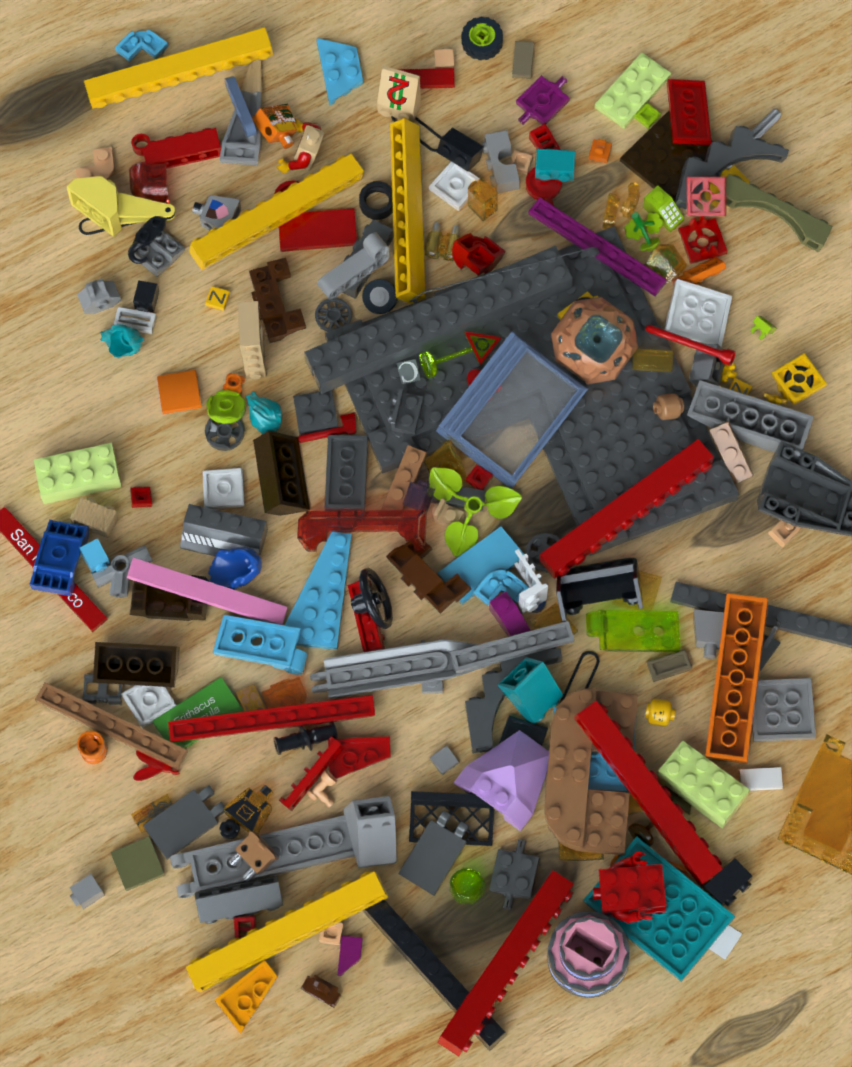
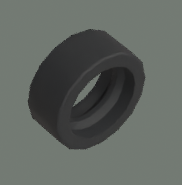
[359,181,393,220]

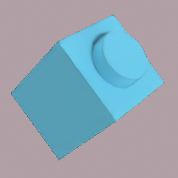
[80,538,110,573]

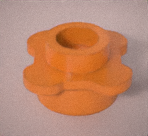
[223,373,245,393]

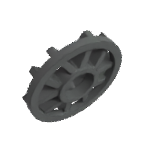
[315,298,352,332]

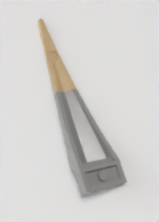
[220,60,261,166]

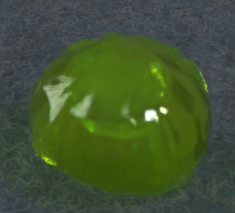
[449,867,485,904]

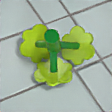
[624,212,663,251]

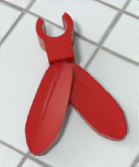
[133,750,180,781]

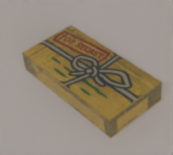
[131,794,173,833]

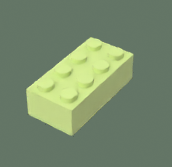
[34,443,122,504]
[657,741,750,829]

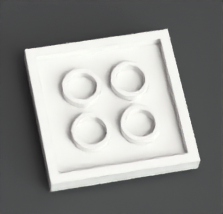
[664,279,732,347]

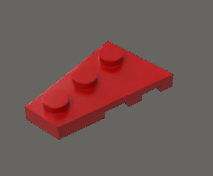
[328,736,391,779]

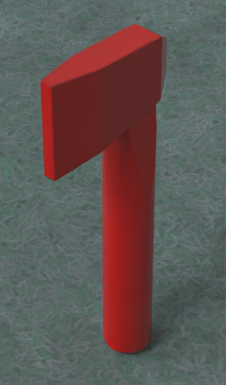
[298,413,357,443]

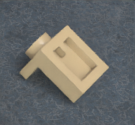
[432,498,464,528]

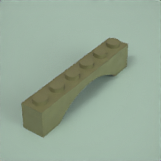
[716,174,833,252]

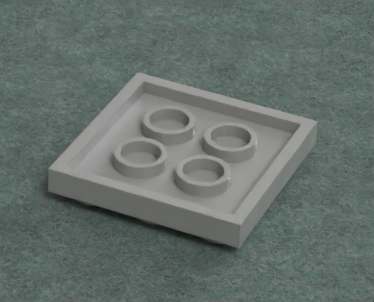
[752,678,816,742]

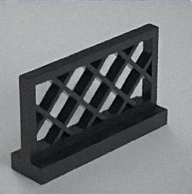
[409,791,494,846]

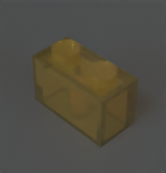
[468,177,498,221]

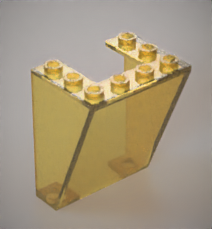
[777,734,852,875]

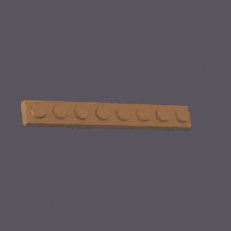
[35,682,188,770]

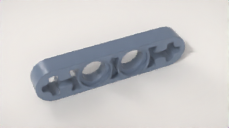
[224,76,257,137]

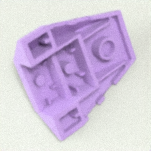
[454,730,549,832]

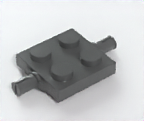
[489,839,540,910]

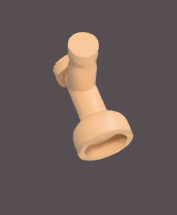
[307,770,337,808]

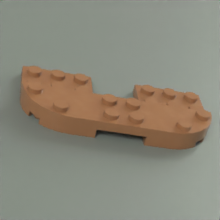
[544,688,638,855]

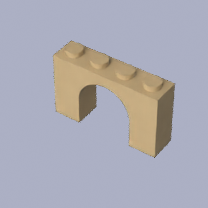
[238,301,266,380]

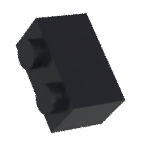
[436,127,484,171]
[704,858,753,907]

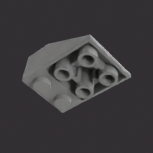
[343,796,397,868]

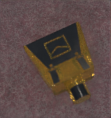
[224,785,273,834]

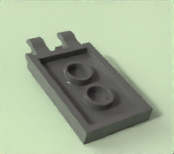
[143,785,226,860]
[398,810,469,896]

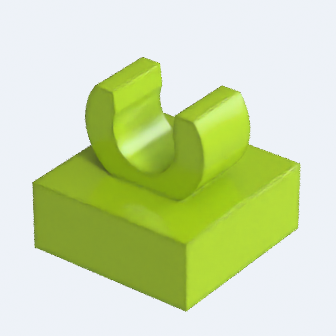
[751,316,777,340]

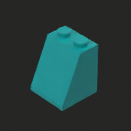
[498,657,563,723]

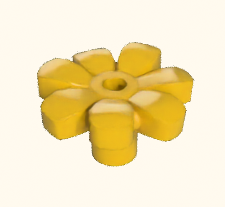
[721,361,737,382]
[763,392,788,405]

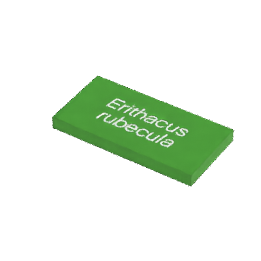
[152,677,244,749]

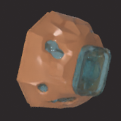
[551,297,638,384]

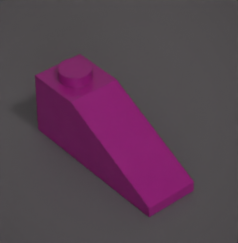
[489,591,531,637]

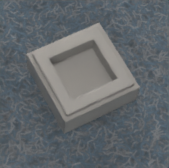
[430,746,459,775]

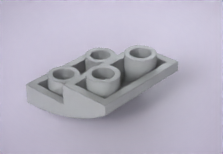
[135,230,185,277]

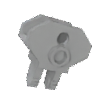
[77,278,121,314]

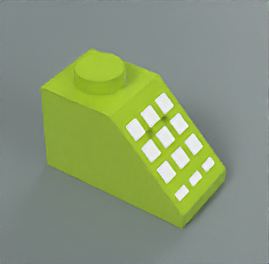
[643,186,684,233]

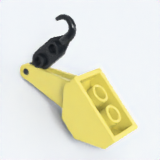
[67,176,176,264]

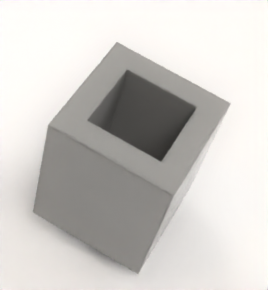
[70,874,105,909]

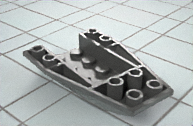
[757,441,852,537]

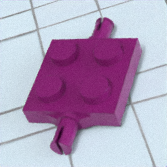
[516,75,570,125]

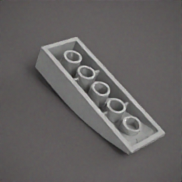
[687,380,814,453]

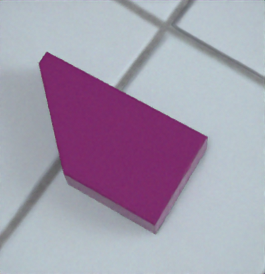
[337,936,363,976]

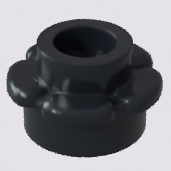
[219,819,240,839]

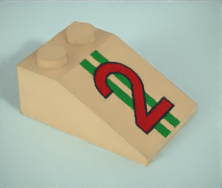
[377,65,421,123]

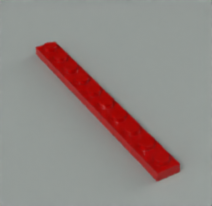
[168,695,375,743]

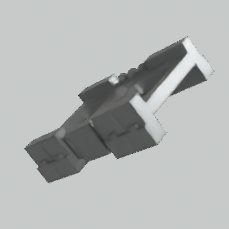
[82,674,122,705]

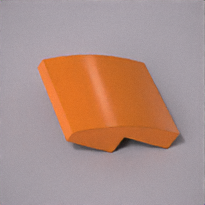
[157,370,202,414]

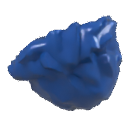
[208,547,262,590]

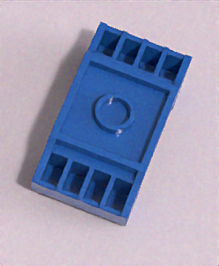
[30,519,89,596]

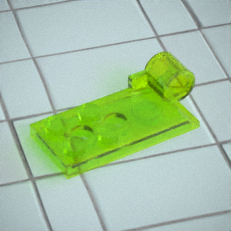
[585,610,681,652]

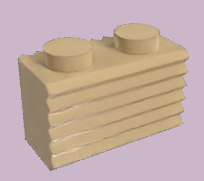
[70,497,118,538]

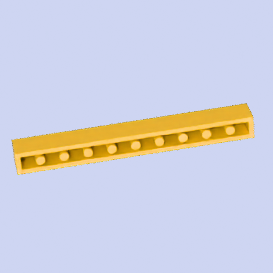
[84,27,273,109]
[390,118,426,304]
[189,154,364,270]
[186,871,389,992]

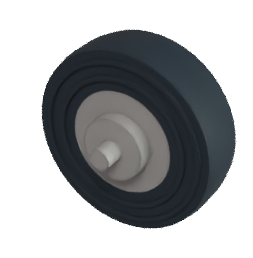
[362,279,398,314]

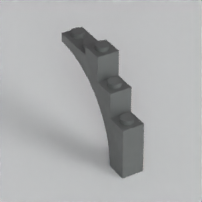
[675,126,789,209]
[465,647,562,754]

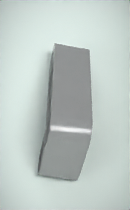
[317,232,390,300]

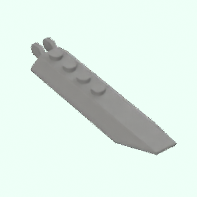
[310,639,490,698]

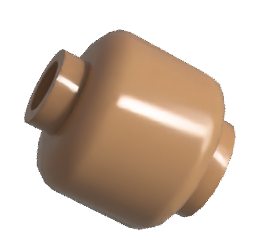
[653,393,684,420]

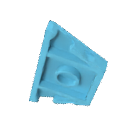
[316,38,363,105]

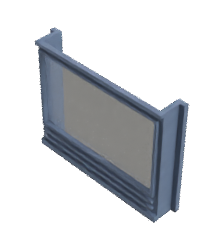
[436,331,588,489]

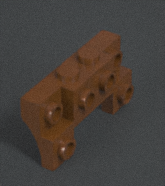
[249,257,306,343]
[386,534,471,614]

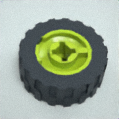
[461,17,503,60]

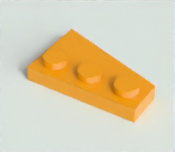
[214,960,278,1034]

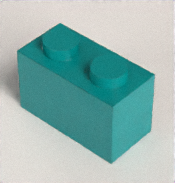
[535,149,576,182]

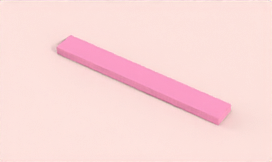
[126,558,287,625]

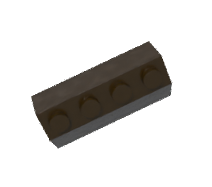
[253,431,310,516]
[93,642,180,687]

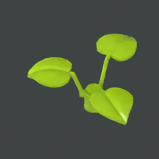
[429,467,522,557]

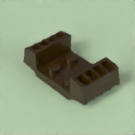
[129,575,210,621]

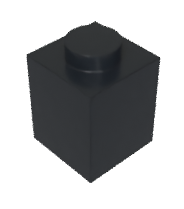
[133,280,159,313]

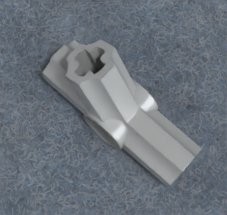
[90,545,153,598]

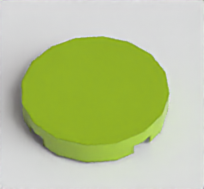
[206,390,246,424]

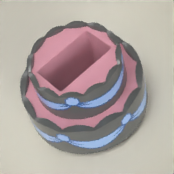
[547,911,630,998]

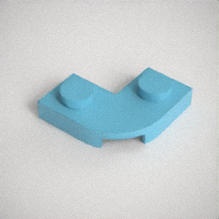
[115,29,168,62]
[472,570,529,606]

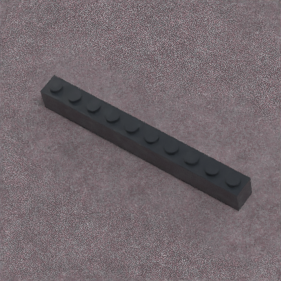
[362,900,505,1051]

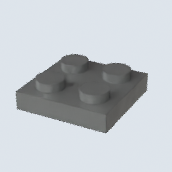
[293,390,338,435]

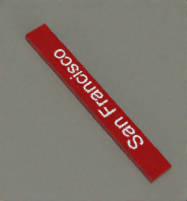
[0,507,108,633]

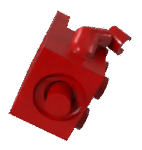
[593,852,666,923]

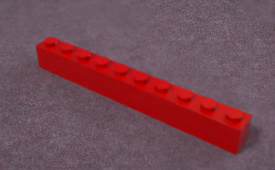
[540,439,714,579]
[574,700,723,886]
[437,870,574,1057]

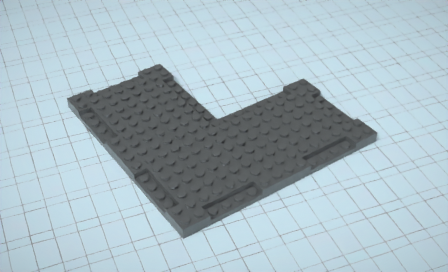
[325,226,739,556]

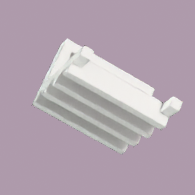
[514,549,548,614]

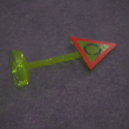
[419,331,502,379]

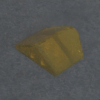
[644,244,687,285]

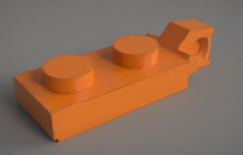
[672,257,726,285]

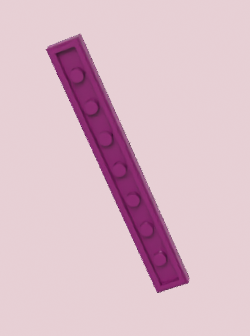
[528,197,667,297]

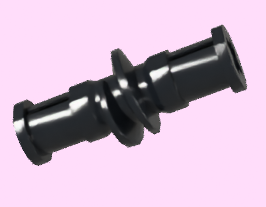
[273,722,338,755]

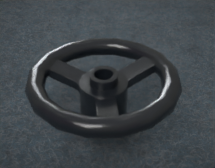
[351,568,393,629]

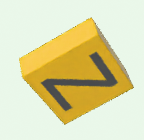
[205,286,230,311]
[729,378,753,395]

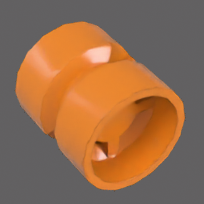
[77,731,107,764]

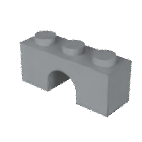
[482,130,519,194]

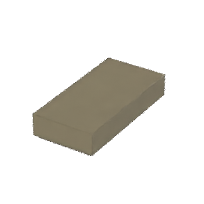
[512,41,534,79]
[647,650,692,682]

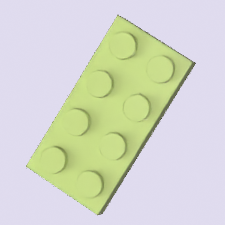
[594,52,671,129]

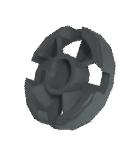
[205,418,245,451]
[526,533,560,573]

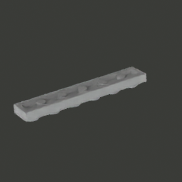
[450,621,574,674]

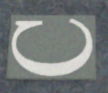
[397,359,421,384]

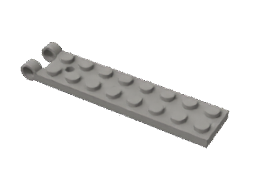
[170,815,355,898]

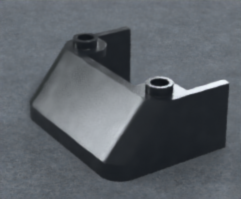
[556,558,643,622]

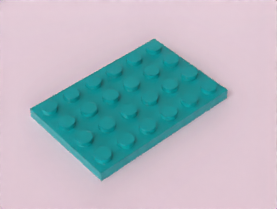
[583,837,735,982]

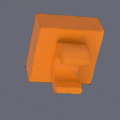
[589,139,612,163]

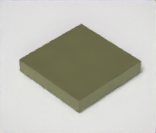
[111,837,165,891]

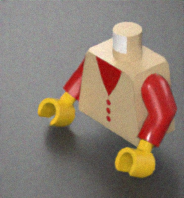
[276,118,325,174]

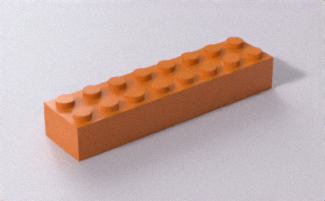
[705,593,769,764]

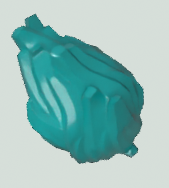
[100,324,144,358]
[246,392,282,434]

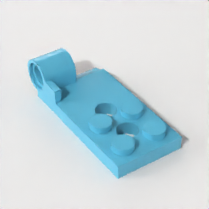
[213,615,308,675]

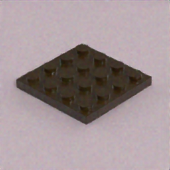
[620,111,713,202]

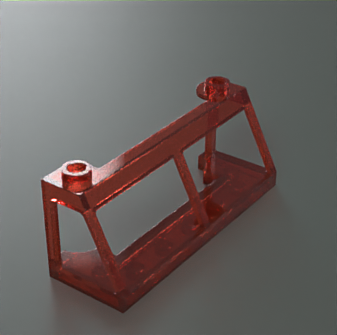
[297,510,427,552]

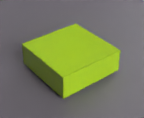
[634,103,661,129]

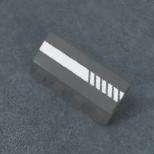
[180,504,268,556]

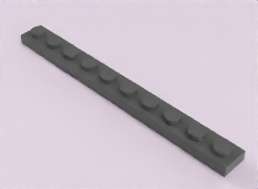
[670,582,852,648]

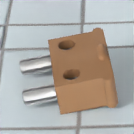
[229,831,279,881]

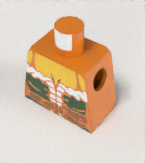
[252,103,297,149]

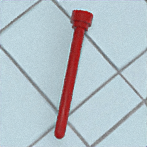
[645,325,736,366]

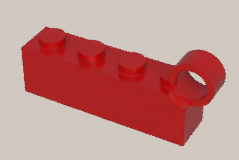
[131,128,221,173]

